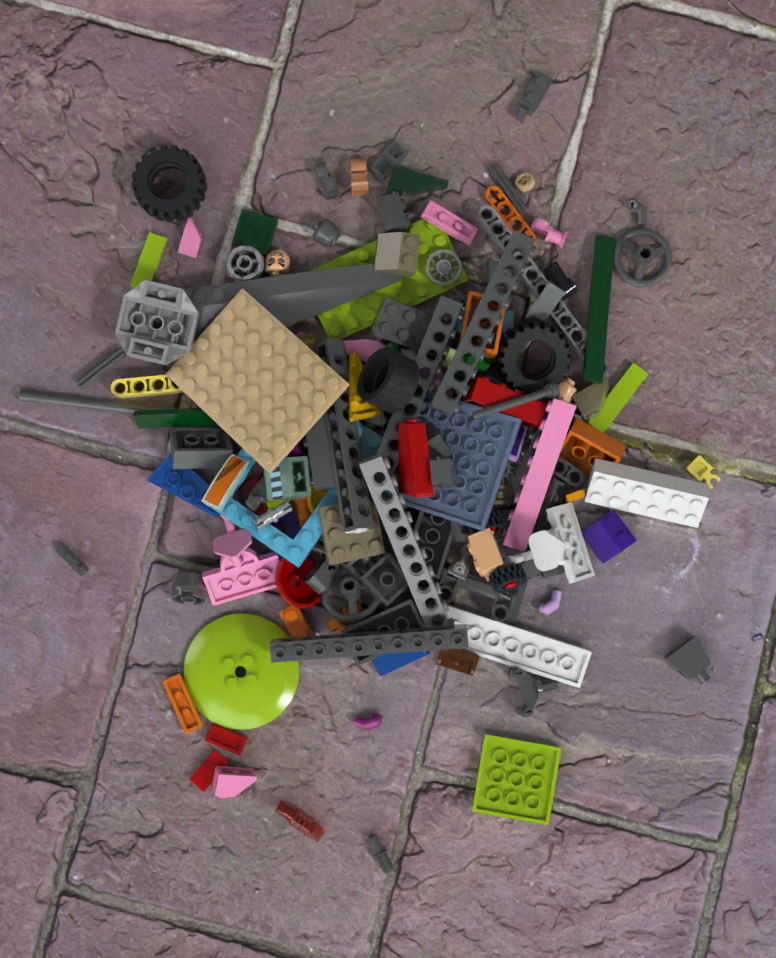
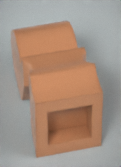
[351,158,369,196]

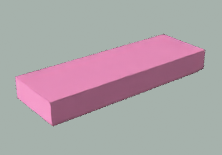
[420,200,478,246]

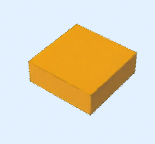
[564,489,586,503]

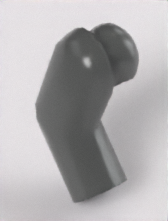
[628,199,647,226]

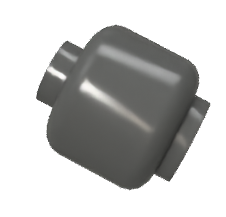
[312,219,341,247]

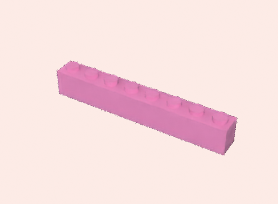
[501,397,577,552]

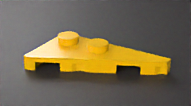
[349,351,381,422]

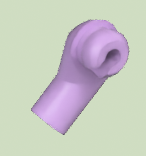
[539,590,562,615]

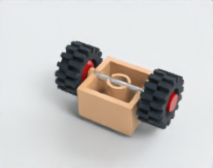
[467,509,527,593]

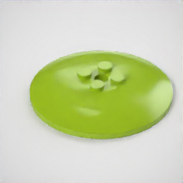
[184,613,300,730]

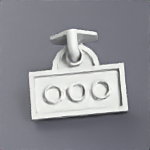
[504,502,595,584]

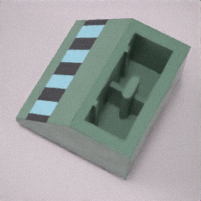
[263,456,311,501]

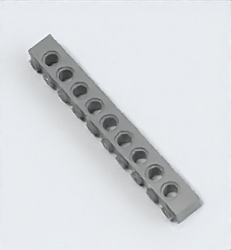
[359,453,455,627]

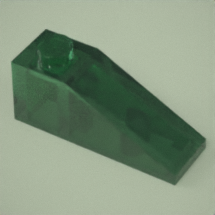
[388,165,449,197]

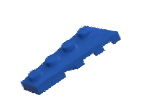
[147,454,220,518]

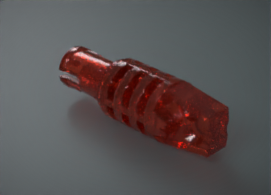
[275,801,325,842]

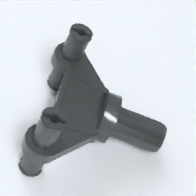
[508,667,558,717]

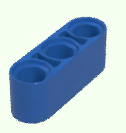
[372,651,430,676]

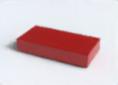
[205,723,248,756]
[189,749,230,792]

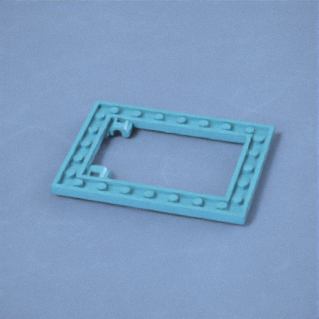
[210,421,383,568]

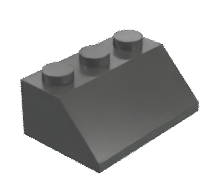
[170,426,233,469]

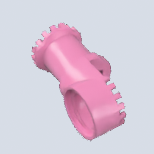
[530,218,568,248]

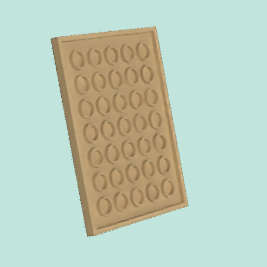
[166,288,350,474]

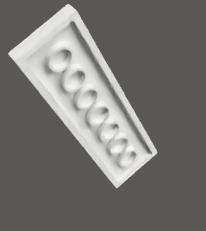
[438,604,592,688]

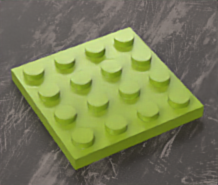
[472,734,562,825]

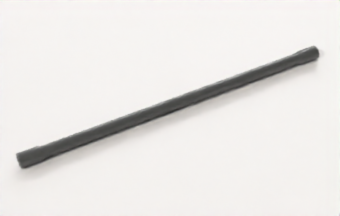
[19,390,166,414]

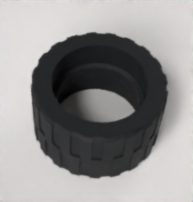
[358,347,420,413]

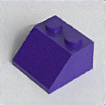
[582,509,637,564]

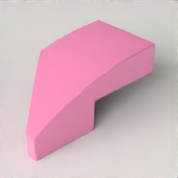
[178,217,202,258]

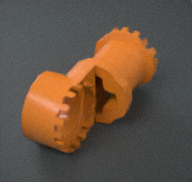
[293,497,312,528]
[327,603,366,632]

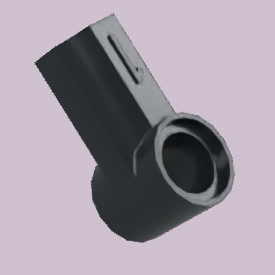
[543,261,578,301]

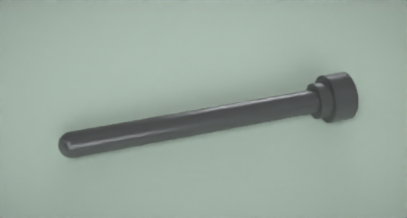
[472,382,560,419]

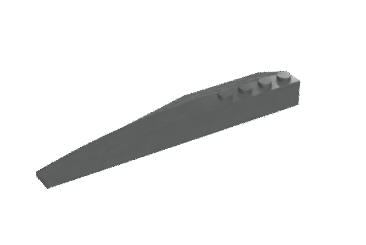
[185,264,402,343]

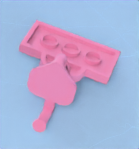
[202,514,279,606]

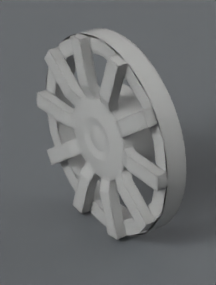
[426,250,462,286]

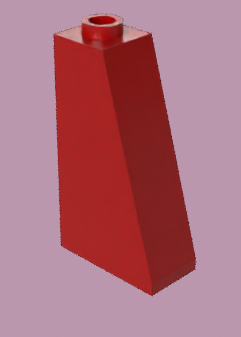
[399,418,434,498]

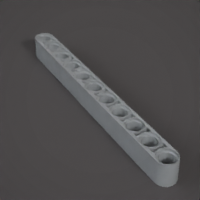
[478,205,609,375]

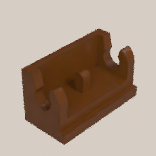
[436,649,480,676]

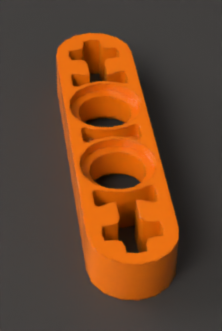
[485,186,536,245]

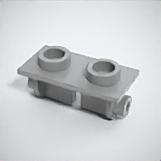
[447,543,474,580]

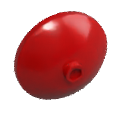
[275,555,321,609]

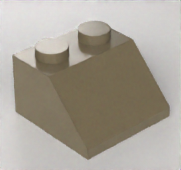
[374,232,420,278]

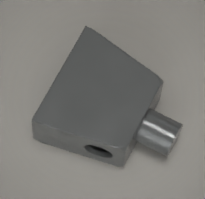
[664,635,711,684]

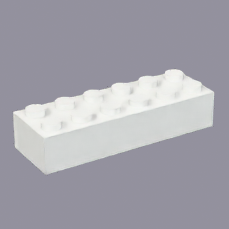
[585,458,709,528]

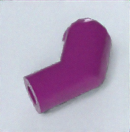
[353,713,382,731]

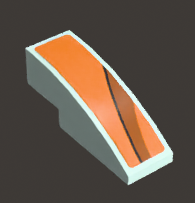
[202,454,249,512]

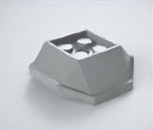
[115,280,200,365]

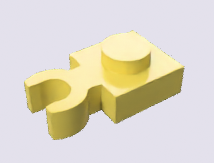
[685,455,721,489]

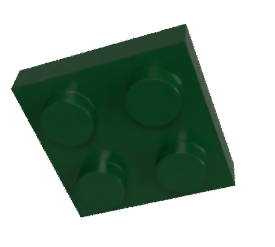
[231,209,279,256]

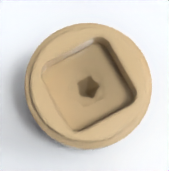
[515,173,535,192]

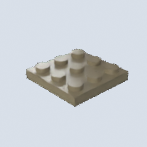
[318,496,385,565]

